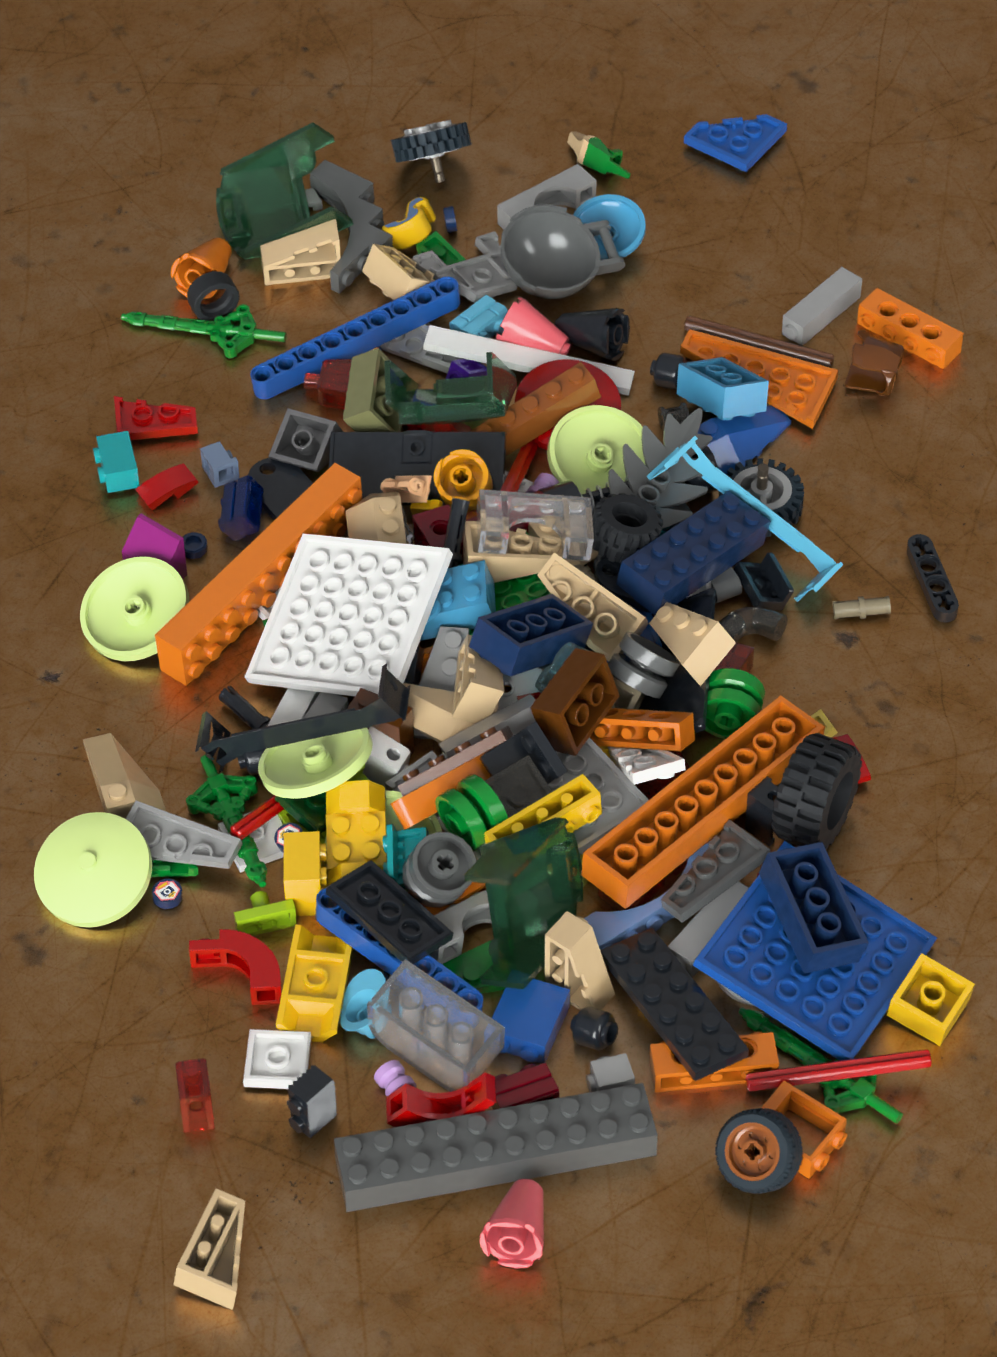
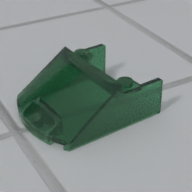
[216,123,353,259]
[384,352,517,425]
[464,817,583,989]

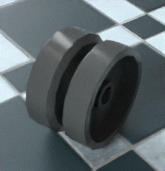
[608,631,680,699]
[403,832,476,908]

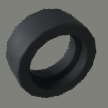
[187,271,239,321]

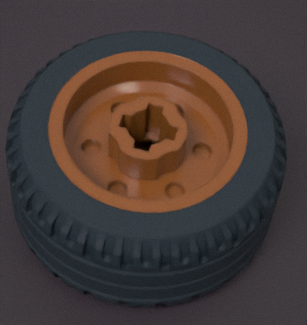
[715,1108,803,1194]

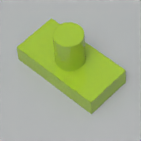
[234,891,297,936]

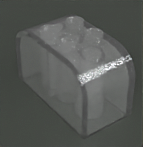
[367,959,505,1092]

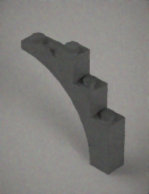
[310,160,393,294]

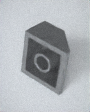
[268,408,343,472]

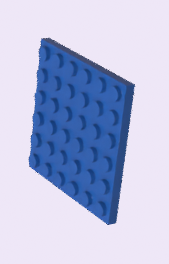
[693,841,937,1061]

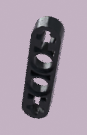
[907,534,959,622]

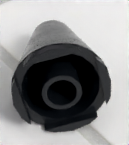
[554,308,630,361]

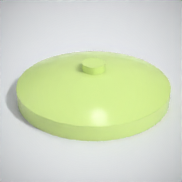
[547,405,646,494]
[80,557,190,661]
[258,728,373,798]
[34,812,152,927]

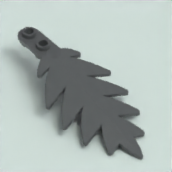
[593,408,715,576]

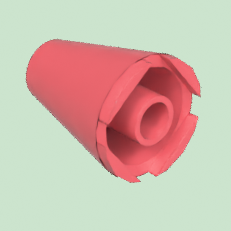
[496,297,571,356]
[480,1179,544,1268]

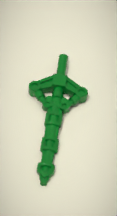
[121,304,287,358]
[186,755,268,887]
[738,1007,903,1124]

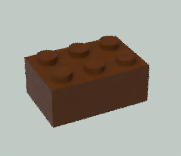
[530,648,620,756]

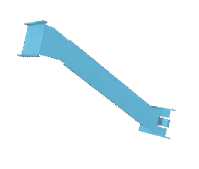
[647,436,843,602]

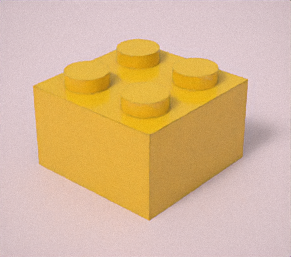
[284,831,328,916]
[887,953,975,1046]

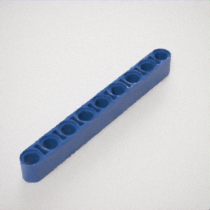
[250,276,460,399]

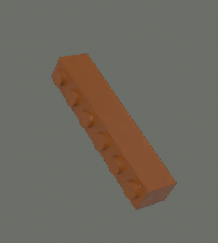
[469,362,601,456]

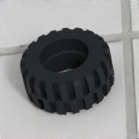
[772,733,862,849]

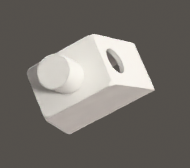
[363,727,411,791]

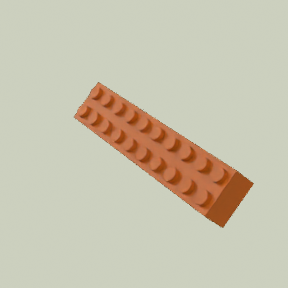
[155,463,362,686]
[581,695,825,909]

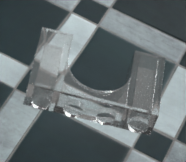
[477,489,594,561]

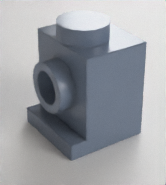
[200,441,240,488]

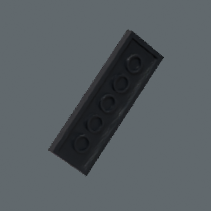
[600,927,749,1081]

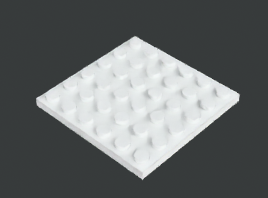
[244,533,453,696]

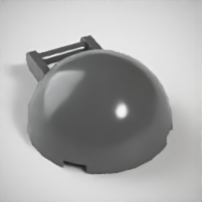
[501,204,625,299]

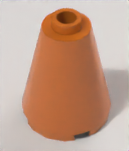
[171,238,232,299]

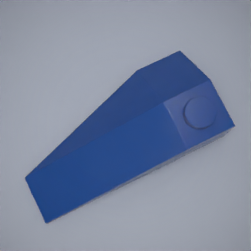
[697,405,791,475]

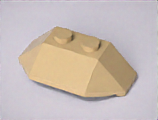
[346,491,406,544]

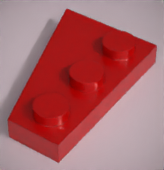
[114,396,198,440]

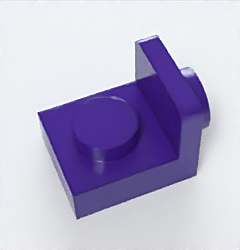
[445,359,491,396]

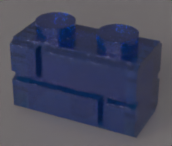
[218,475,264,541]

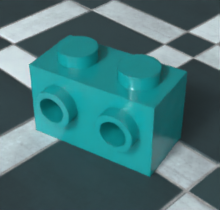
[93,431,139,493]

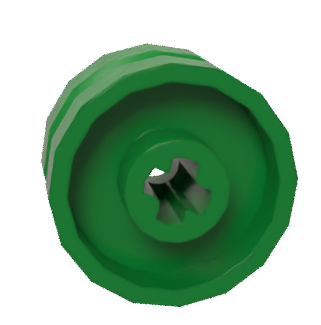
[705,668,765,739]
[435,774,508,852]

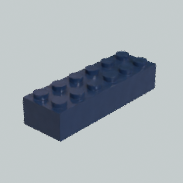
[616,491,771,615]

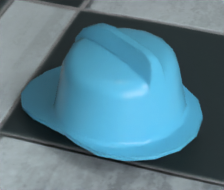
[340,969,389,1039]

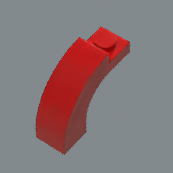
[189,929,282,1005]
[386,1072,496,1127]

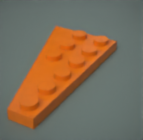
[680,329,839,429]

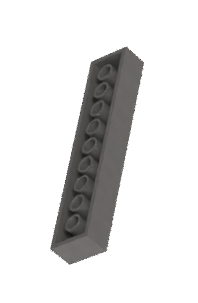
[334,1083,658,1212]

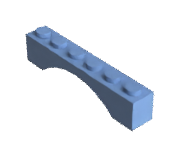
[584,842,709,950]

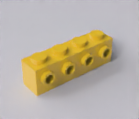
[484,774,602,873]

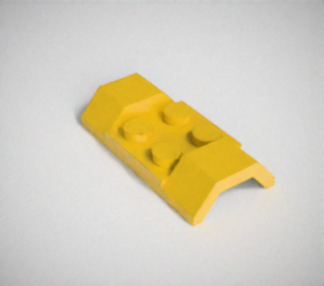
[326,780,387,886]
[276,924,353,1042]

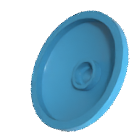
[573,194,646,260]

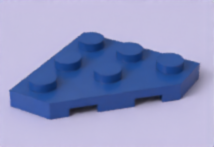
[684,114,787,172]

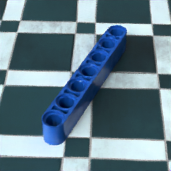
[316,888,483,1028]

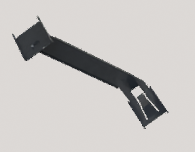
[195,664,410,773]

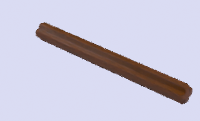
[684,316,834,368]

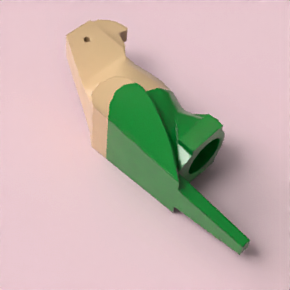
[567,131,631,179]

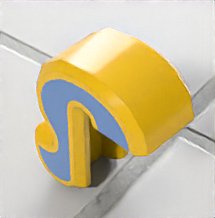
[382,197,436,250]

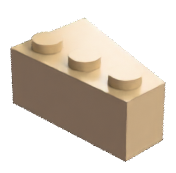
[260,219,340,285]
[362,244,435,300]
[649,602,736,686]
[452,634,504,724]
[545,911,615,1010]
[174,1189,245,1310]

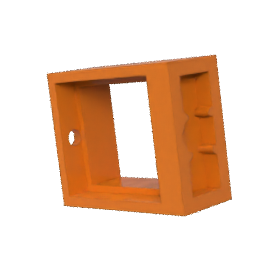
[761,1081,847,1179]

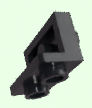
[733,552,794,610]

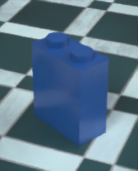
[487,972,570,1064]

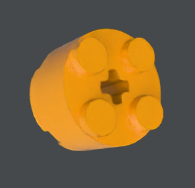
[434,449,493,512]

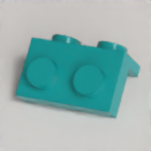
[383,824,429,889]

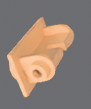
[380,475,432,503]

